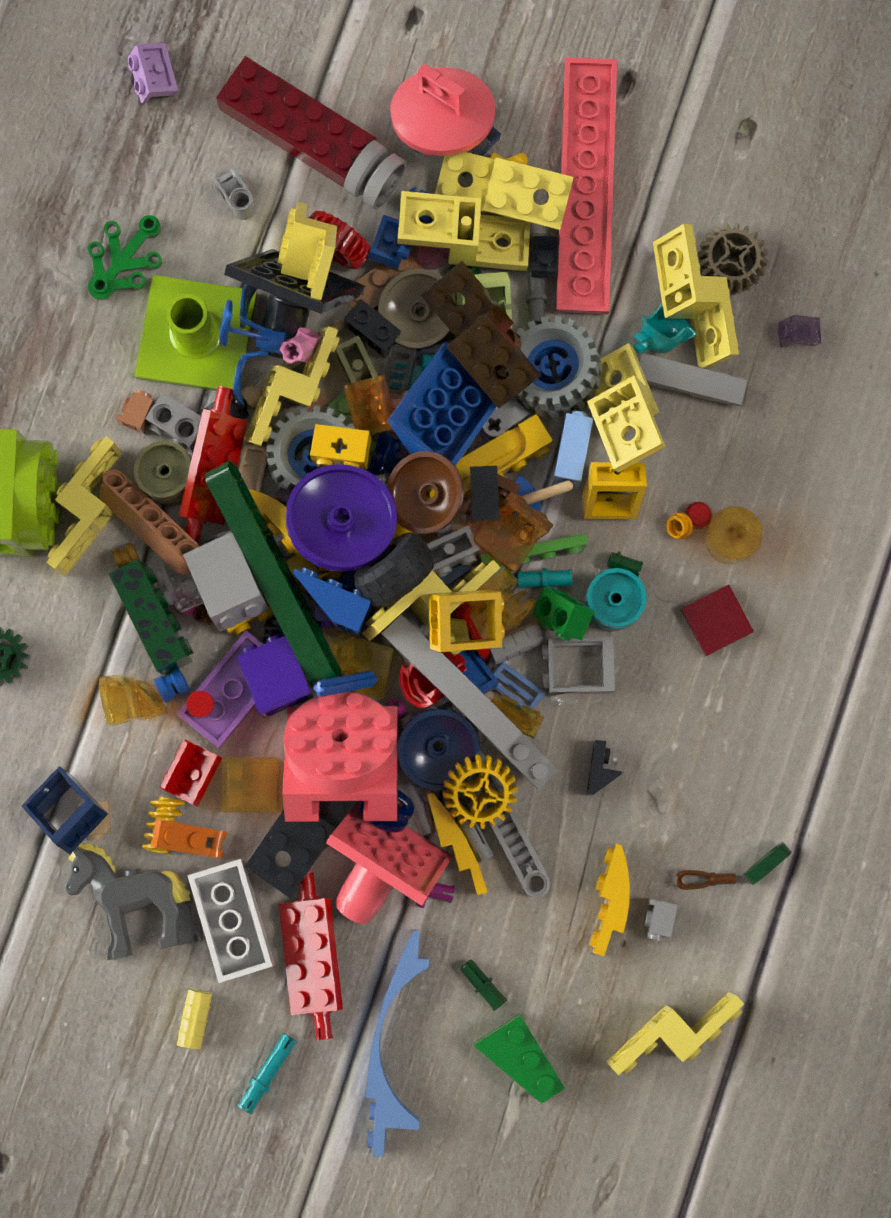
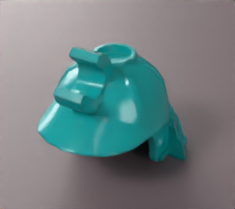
[633,303,698,354]

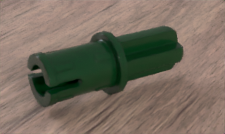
[460,959,507,1011]

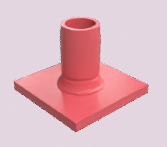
[326,801,453,924]

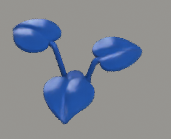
[219,284,286,406]

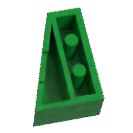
[473,1013,565,1104]

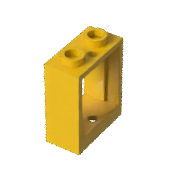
[582,462,647,519]
[429,590,505,652]

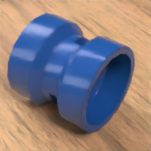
[154,667,190,703]

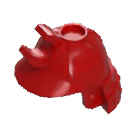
[399,651,467,708]

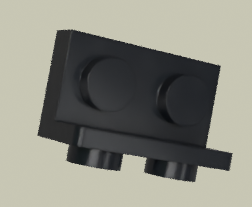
[344,299,401,359]

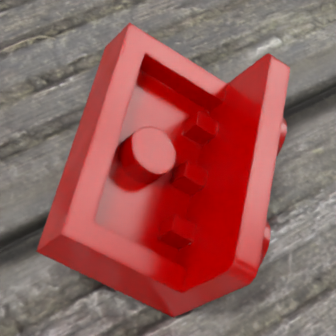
[160,740,222,807]

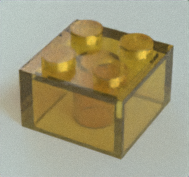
[221,757,280,813]

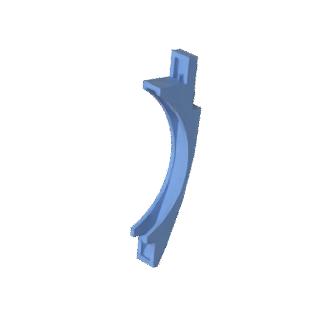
[365,930,429,1157]

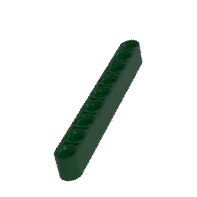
[205,460,342,688]

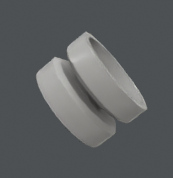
[344,140,407,210]

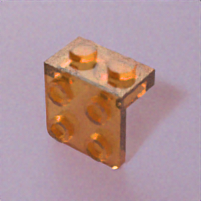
[473,491,554,572]

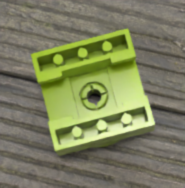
[0,429,62,557]

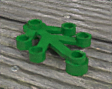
[88,215,162,300]

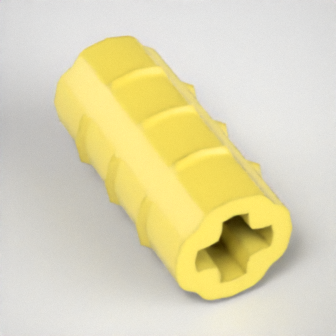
[177,989,212,1049]

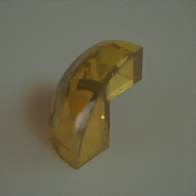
[99,675,168,727]

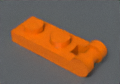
[151,819,227,859]

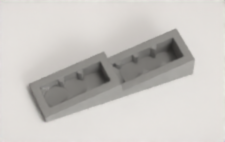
[639,353,748,407]

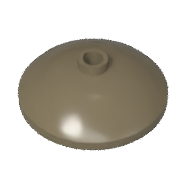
[378,269,457,349]

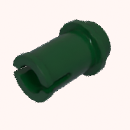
[607,551,643,576]

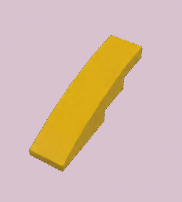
[427,793,488,895]

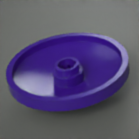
[286,464,397,571]

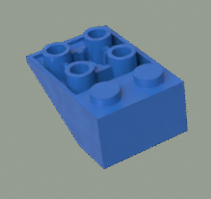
[293,568,373,638]

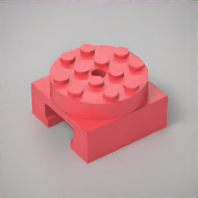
[282,692,398,822]

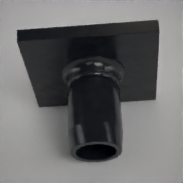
[224,249,366,359]

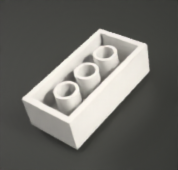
[187,859,275,983]

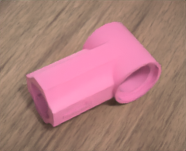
[280,327,321,364]

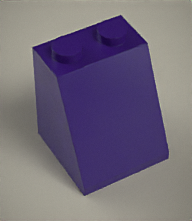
[237,633,314,719]

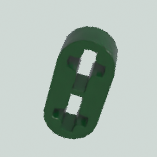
[743,842,792,885]

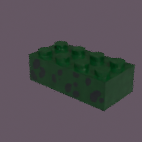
[109,559,194,676]

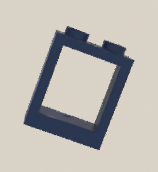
[21,766,108,854]

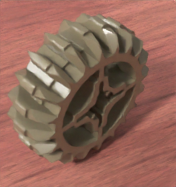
[697,223,768,294]

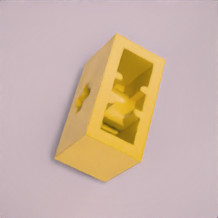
[310,424,371,470]

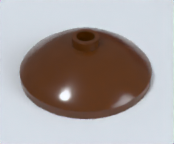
[387,451,464,534]

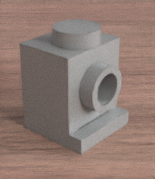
[643,899,678,941]

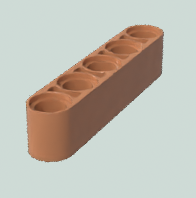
[99,470,200,575]

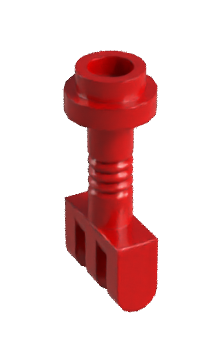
[452,603,490,661]

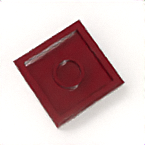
[680,585,754,657]

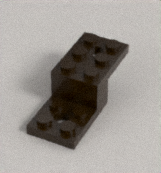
[421,261,541,409]

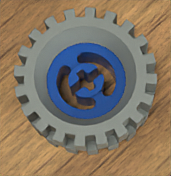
[505,316,602,418]
[266,405,355,498]

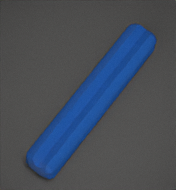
[314,671,377,697]

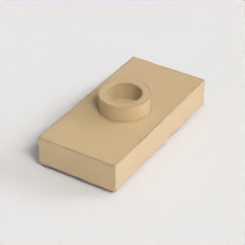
[238,443,268,493]

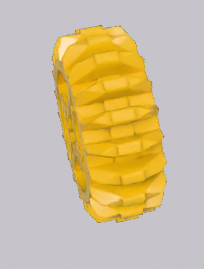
[443,754,518,829]

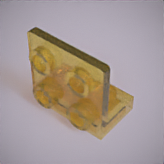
[331,633,395,699]

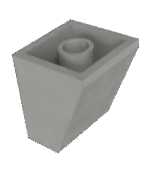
[183,532,269,632]

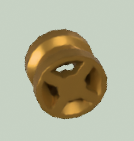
[111,542,142,568]

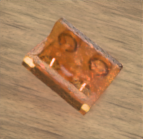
[344,375,394,434]

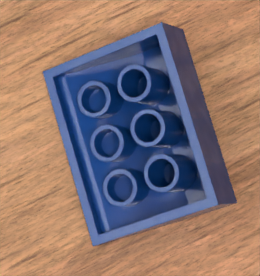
[387,342,497,466]

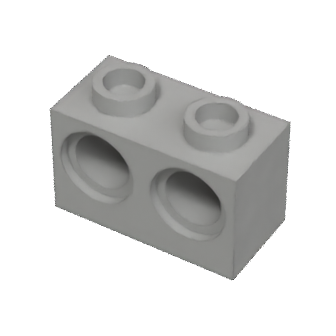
[145,392,201,452]

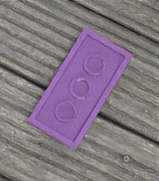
[177,630,264,749]

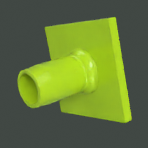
[135,275,257,393]

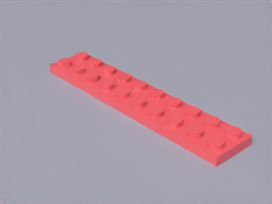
[556,57,617,314]

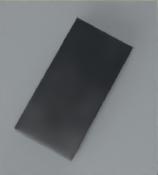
[470,466,500,522]

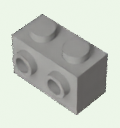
[427,525,480,578]

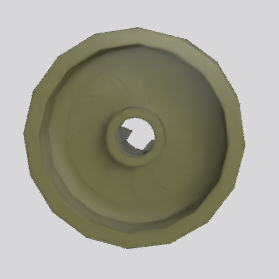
[133,440,192,507]

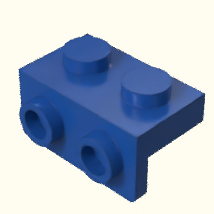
[368,214,412,269]

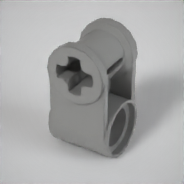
[211,166,256,220]
[480,397,530,442]

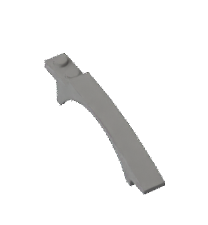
[381,614,558,790]

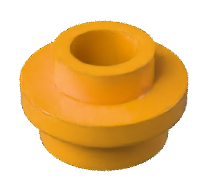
[666,512,693,539]

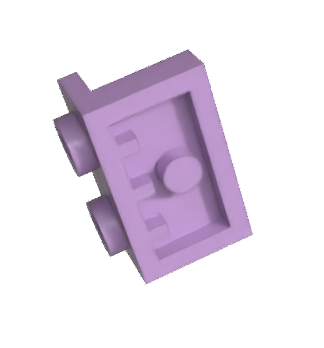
[128,43,178,103]

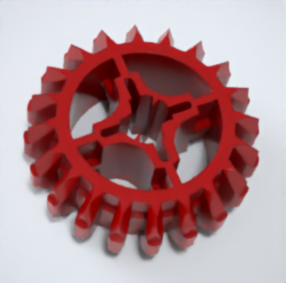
[308,211,370,270]

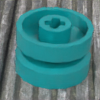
[584,568,647,632]

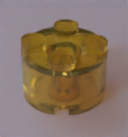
[705,506,763,564]

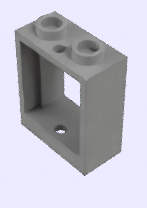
[542,637,615,695]

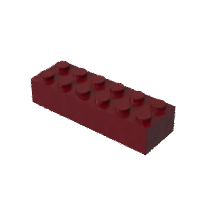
[216,56,377,188]

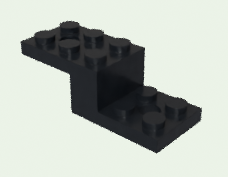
[244,801,358,898]

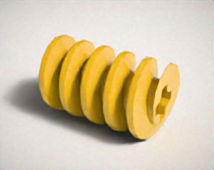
[141,796,185,855]

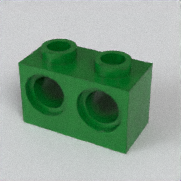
[532,586,595,641]

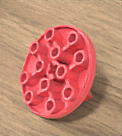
[390,64,495,156]

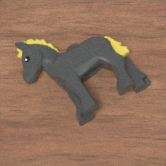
[65,843,203,961]

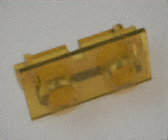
[491,693,544,739]

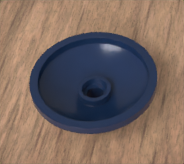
[397,709,480,790]

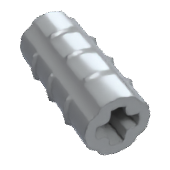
[489,621,545,665]

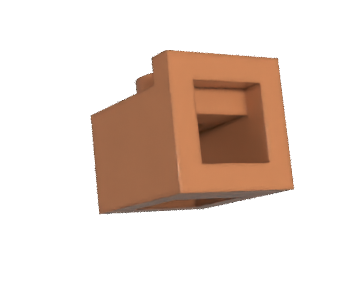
[116,389,155,434]

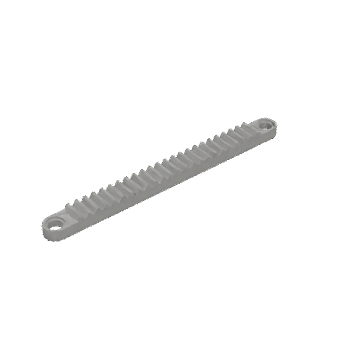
[388,608,550,898]

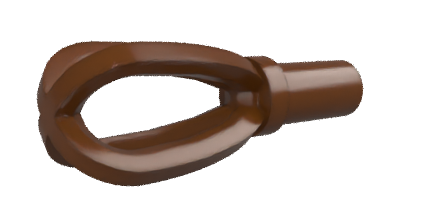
[677,870,736,890]

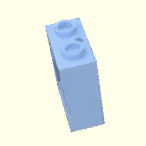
[551,411,593,491]

